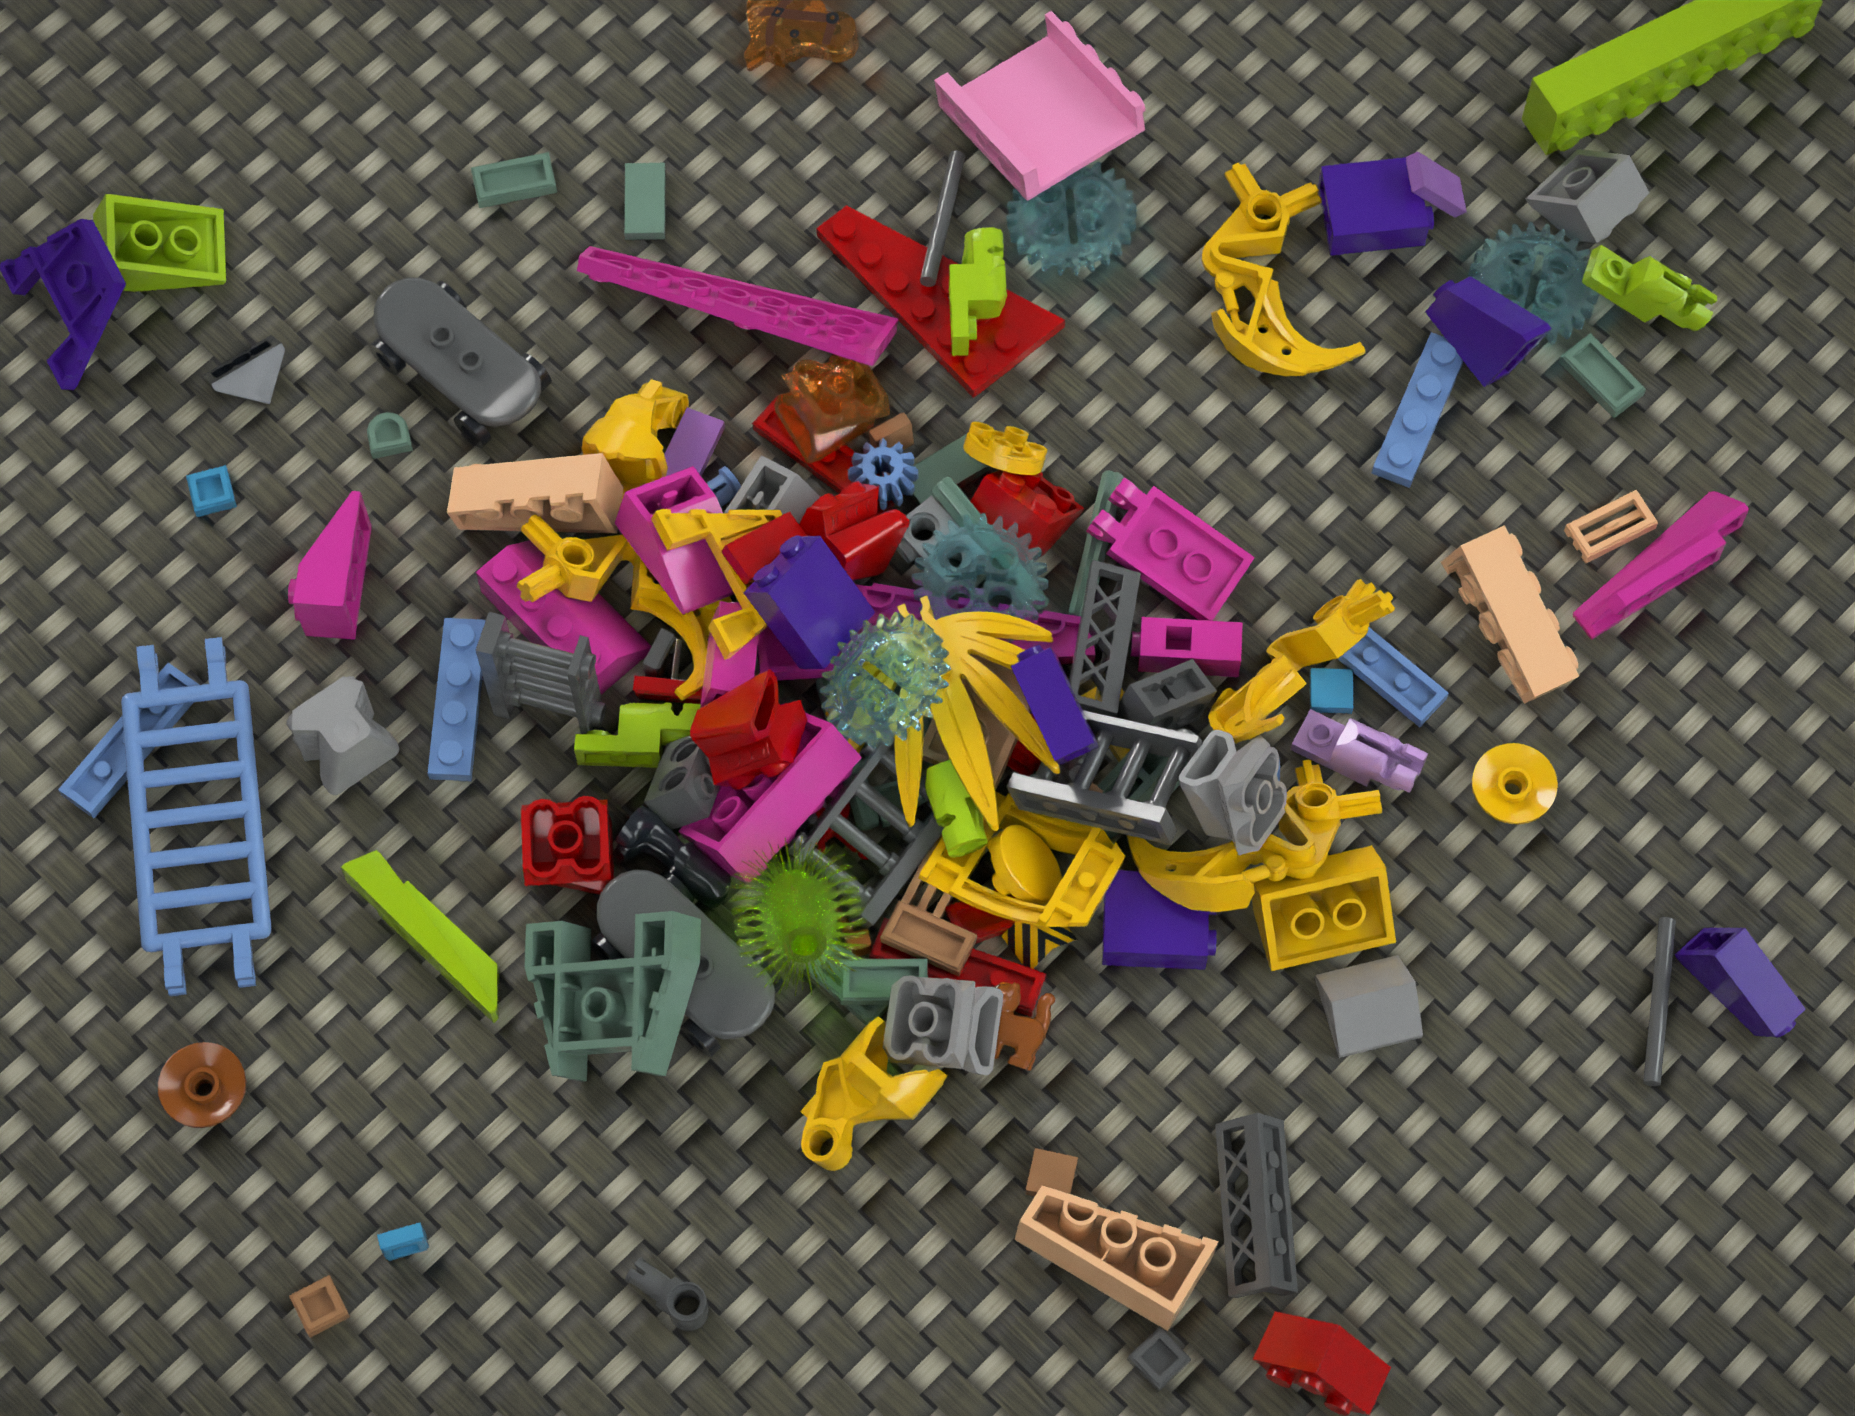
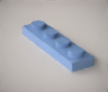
[1371,332,1464,488]
[428,618,486,781]
[58,663,199,819]

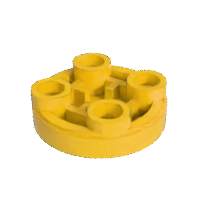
[963,421,1048,475]
[987,825,1062,906]

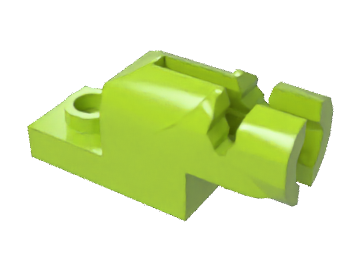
[949,227,1007,356]
[1581,245,1717,331]
[574,702,701,768]
[925,760,988,858]

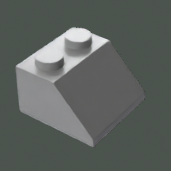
[1526,149,1649,243]

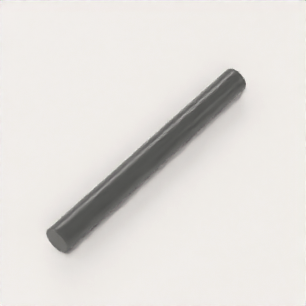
[920,151,965,287]
[1643,917,1676,1086]

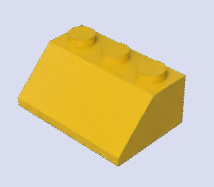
[1252,845,1396,971]

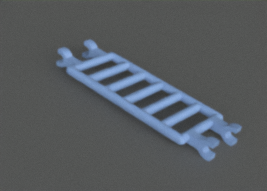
[121,637,271,996]

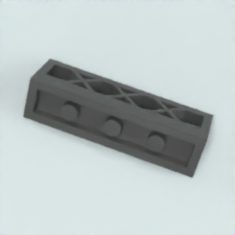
[1069,560,1141,717]
[1215,1113,1298,1298]

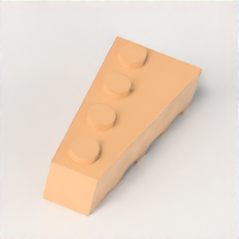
[447,453,623,533]
[1441,525,1579,704]
[1015,1186,1219,1331]

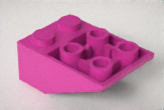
[615,466,734,615]

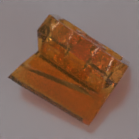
[774,354,890,463]

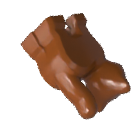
[994,982,1055,1071]

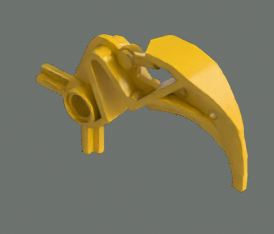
[1201,163,1366,376]
[517,514,732,700]
[1208,579,1395,744]
[1127,760,1382,912]

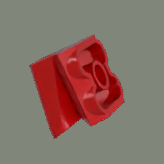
[799,481,910,581]
[690,669,808,790]
[521,796,615,895]

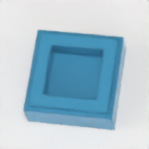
[186,465,237,517]
[1310,668,1353,714]
[377,1222,429,1261]

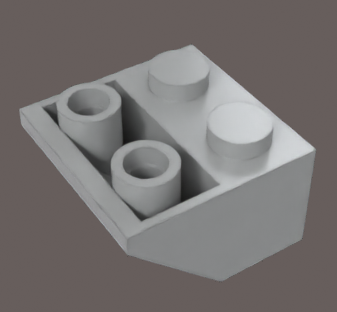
[724,455,820,524]

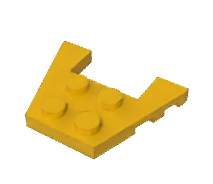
[651,509,782,660]

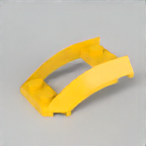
[918,791,1125,927]

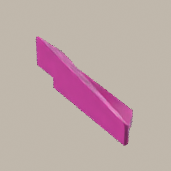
[1573,491,1749,640]

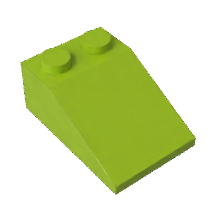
[93,194,226,292]

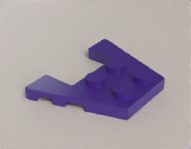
[0,219,126,390]

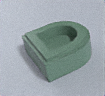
[367,412,413,459]

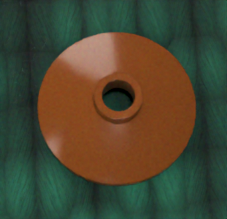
[158,1042,246,1128]

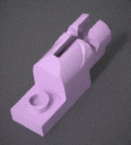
[1291,709,1428,793]

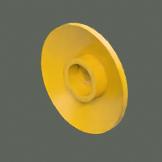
[1472,743,1558,824]

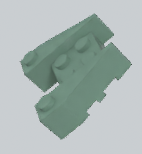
[525,911,701,1082]

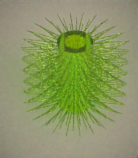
[729,837,869,996]

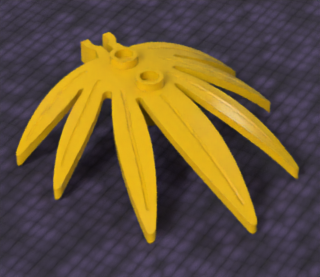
[825,596,1061,831]

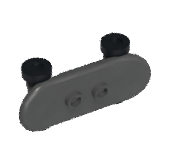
[369,278,552,448]
[590,870,785,1057]

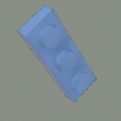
[1337,627,1449,728]

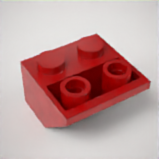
[971,470,1084,564]

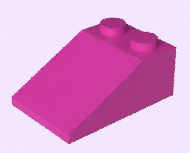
[288,491,372,640]

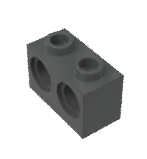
[1115,659,1217,730]
[644,736,720,830]

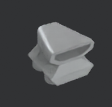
[286,676,399,795]
[1179,730,1287,855]
[883,975,1003,1075]

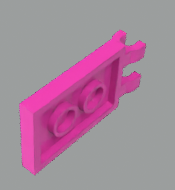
[1086,477,1255,621]

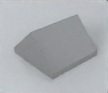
[1315,955,1423,1058]

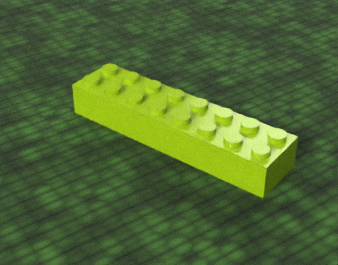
[1521,0,1823,156]

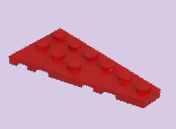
[816,205,1065,398]

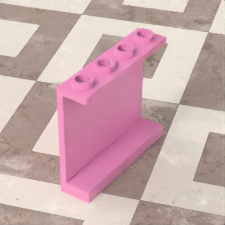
[934,11,1145,201]

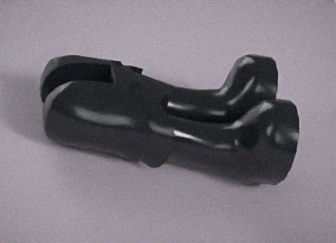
[613,805,731,908]

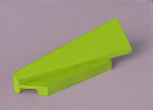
[341,850,499,1023]

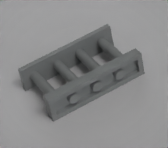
[475,612,606,734]
[1006,710,1202,845]
[783,728,944,929]

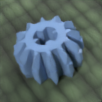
[848,438,918,511]

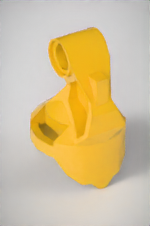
[581,379,689,499]
[800,1016,947,1171]

